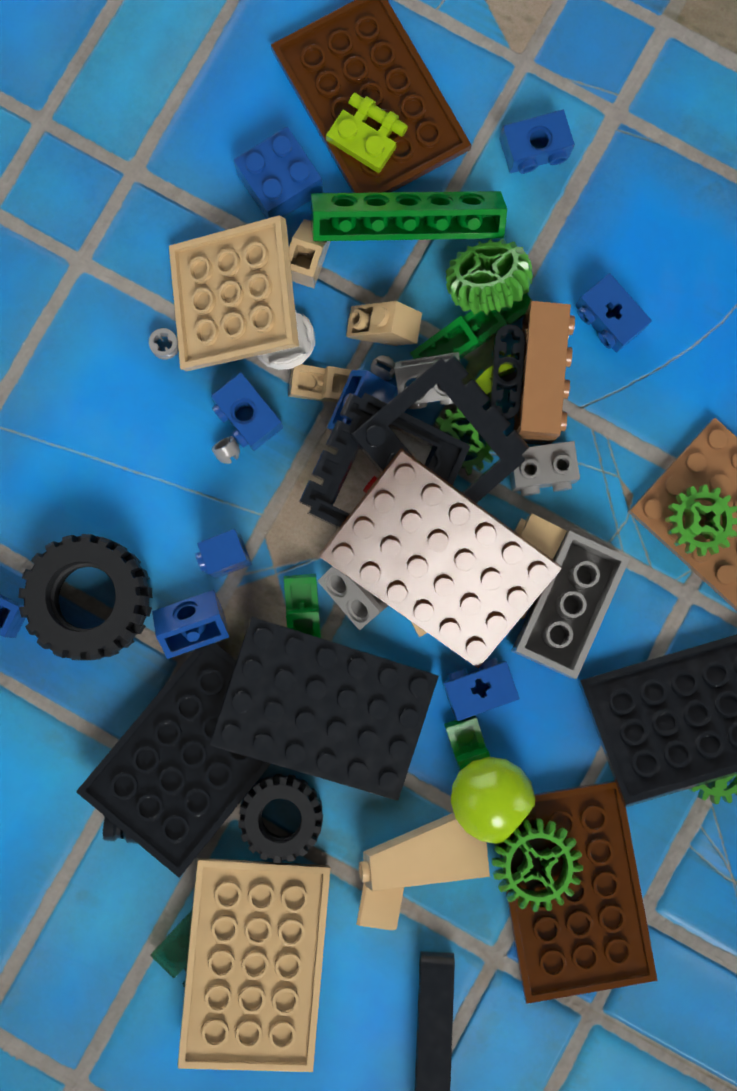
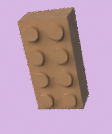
[513,301,575,445]

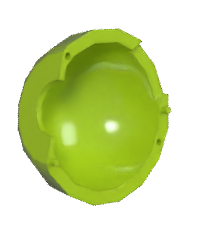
[451,757,536,844]

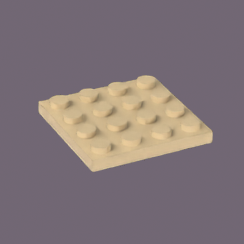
[169,215,299,371]

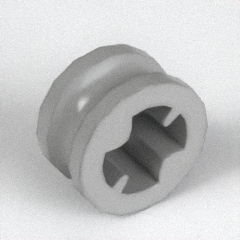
[149,328,179,360]

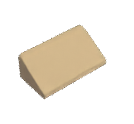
[356,882,404,930]

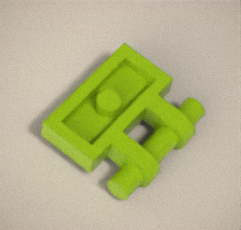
[326,92,408,173]

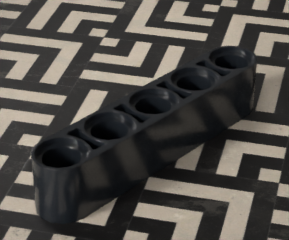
[415,951,455,1091]

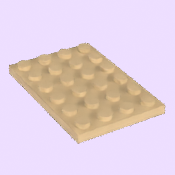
[177,858,331,1072]

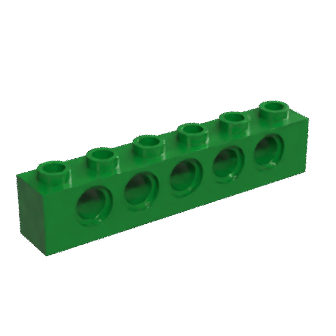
[311,191,507,241]

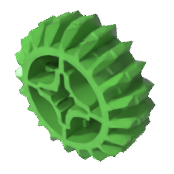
[446,239,533,315]
[491,818,583,912]

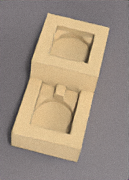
[288,364,351,403]

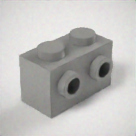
[509,441,580,496]

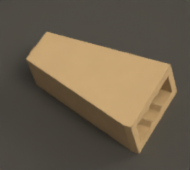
[359,813,490,891]

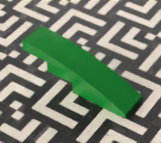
[410,293,533,359]
[284,574,321,638]

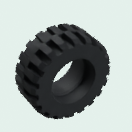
[18,534,153,660]

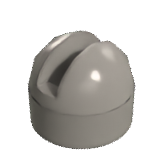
[371,355,395,382]
[212,436,240,464]

